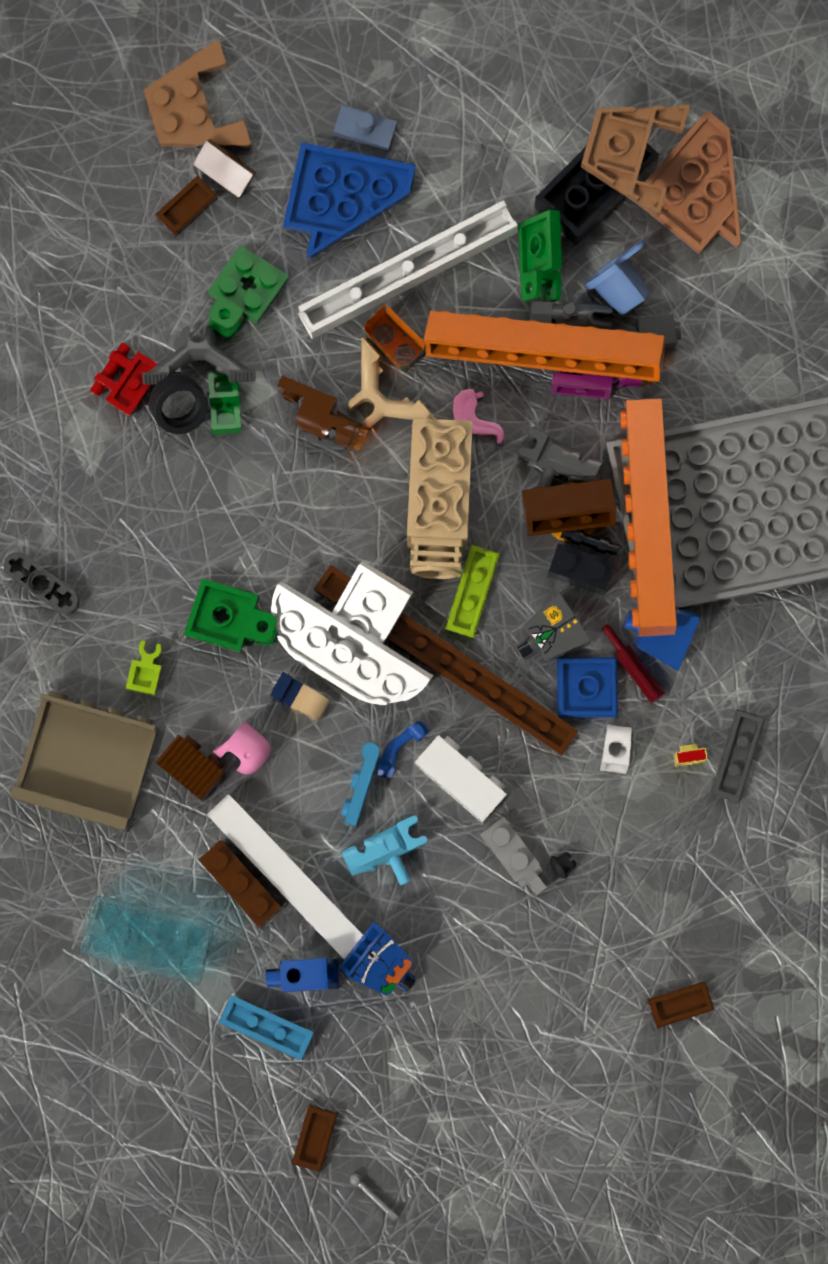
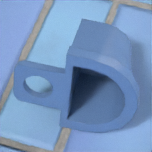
[584,239,650,315]

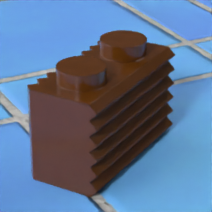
[155,735,226,802]

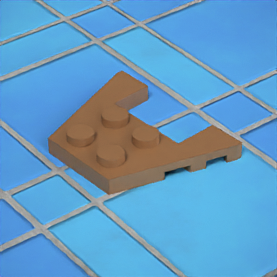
[143,40,252,149]
[581,104,690,217]

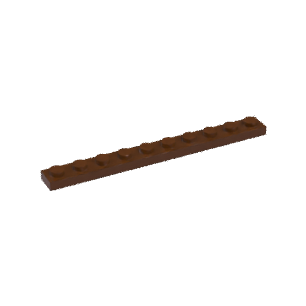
[314,565,578,756]

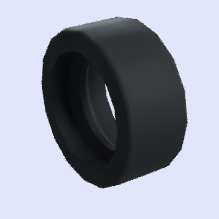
[149,374,208,434]

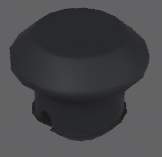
[550,852,576,879]

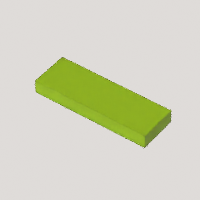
[445,545,500,639]

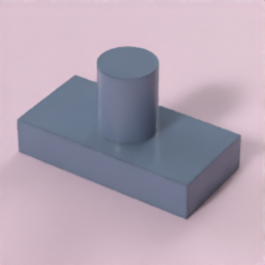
[333,105,397,152]

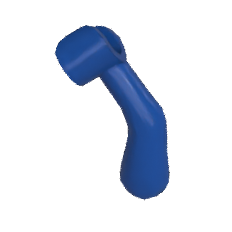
[377,721,429,778]

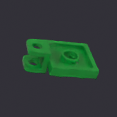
[518,210,563,302]
[208,245,289,339]
[184,578,278,653]

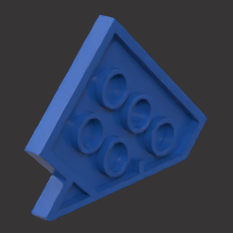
[283,142,416,259]

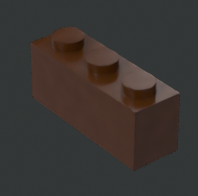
[522,479,616,536]
[198,840,283,929]

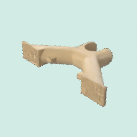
[347,337,437,428]

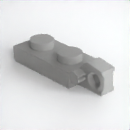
[480,817,547,896]

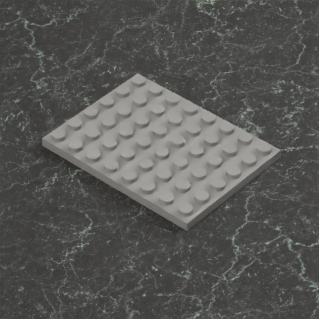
[606,397,828,609]

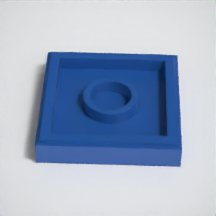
[557,657,618,718]

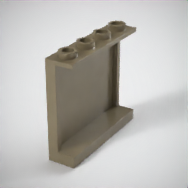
[9,691,159,832]

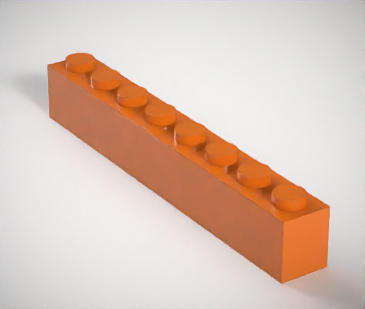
[424,311,665,382]
[620,399,676,637]

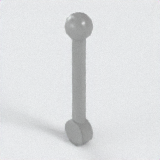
[350,1173,400,1222]

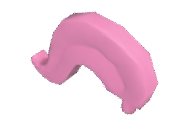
[452,389,504,445]

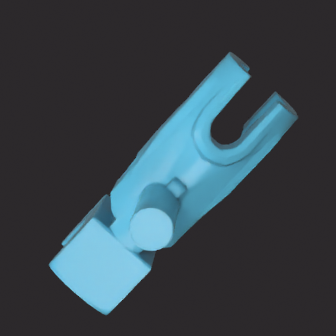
[341,815,428,886]

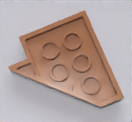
[640,110,741,255]

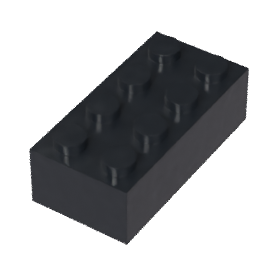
[534,143,659,246]

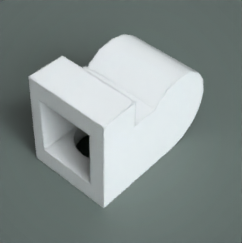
[600,725,632,774]

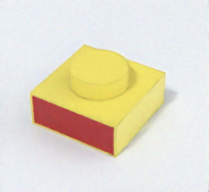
[673,744,708,767]

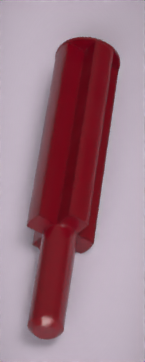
[602,624,665,704]

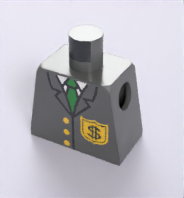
[515,593,591,663]

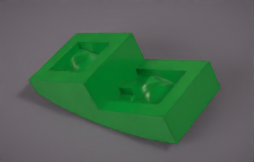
[208,372,242,435]

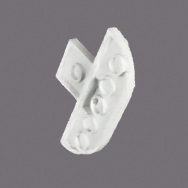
[271,561,433,705]

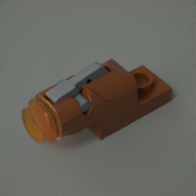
[277,375,369,452]

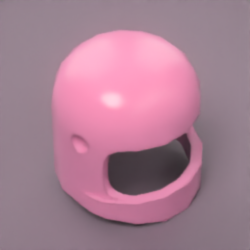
[213,721,271,775]

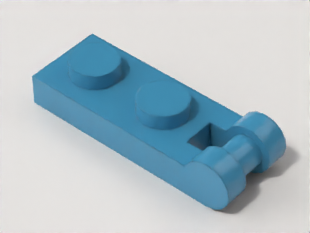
[341,742,380,828]

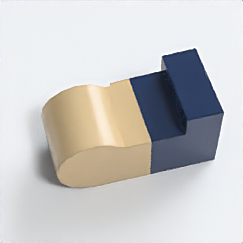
[270,672,331,722]

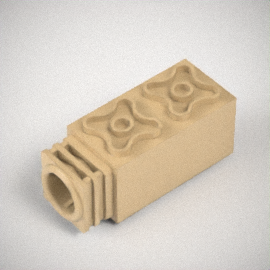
[407,418,473,579]

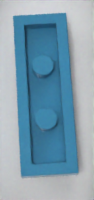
[219,995,314,1061]

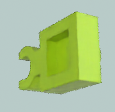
[126,640,162,696]

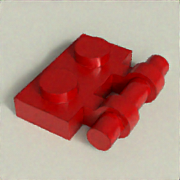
[89,342,158,418]

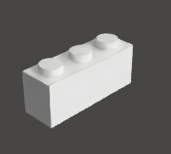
[415,735,507,824]

